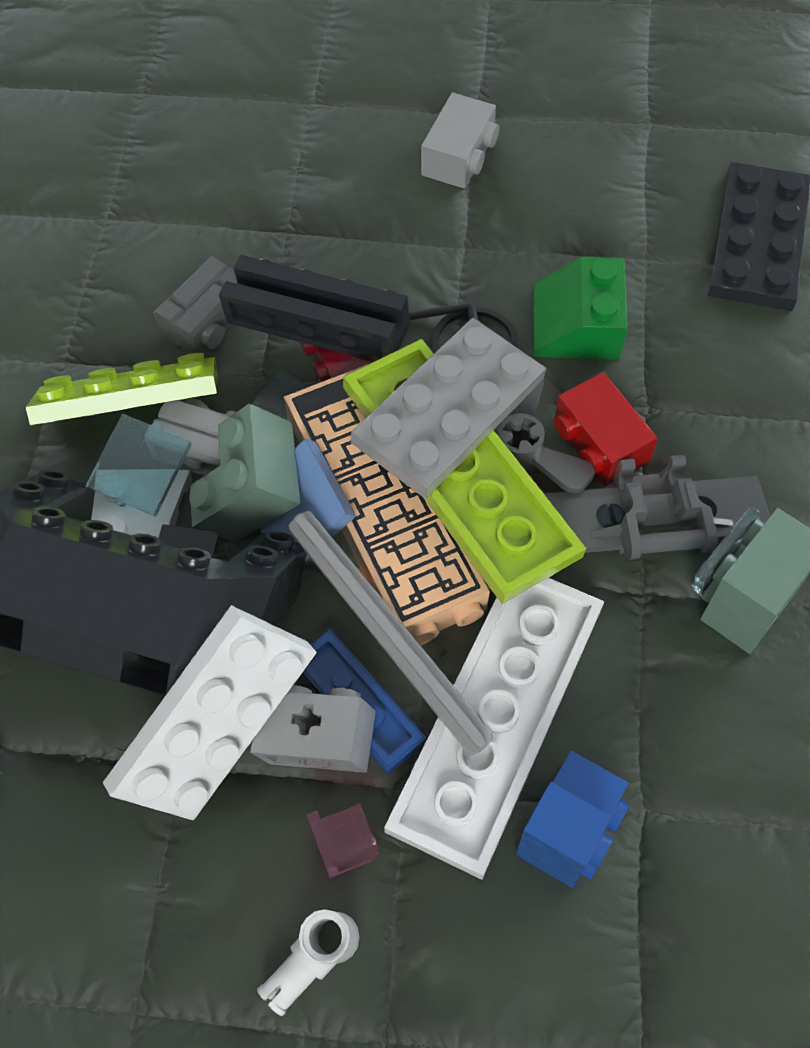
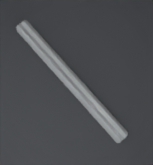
[288,511,493,756]

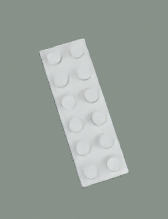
[384,578,604,880]

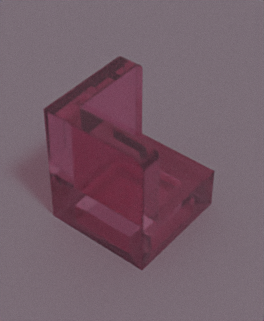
[307,804,379,878]

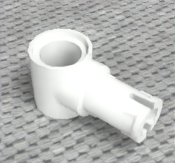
[257,909,360,1016]

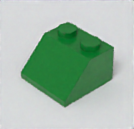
[533,257,628,360]

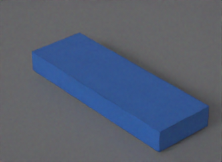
[301,629,427,775]

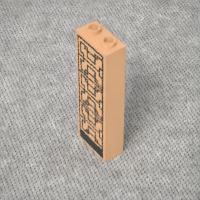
[284,364,490,645]

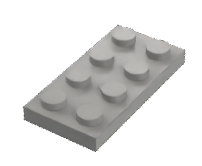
[351,318,546,499]

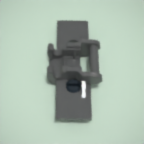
[544,455,770,560]

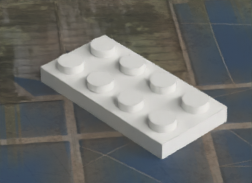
[103,605,317,820]

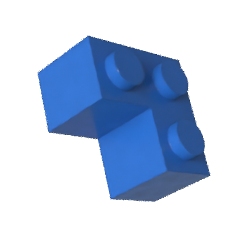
[516,751,630,889]

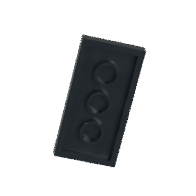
[708,162,810,311]

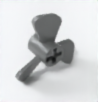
[497,380,595,493]

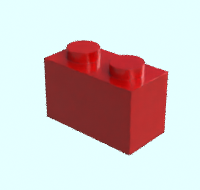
[553,372,658,487]

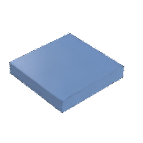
[260,439,356,562]

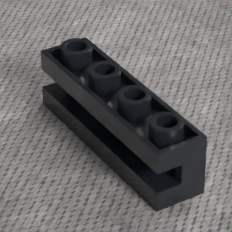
[219,255,410,362]

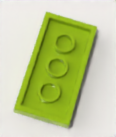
[26,353,218,425]

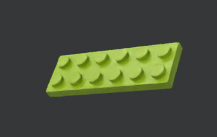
[343,339,587,604]

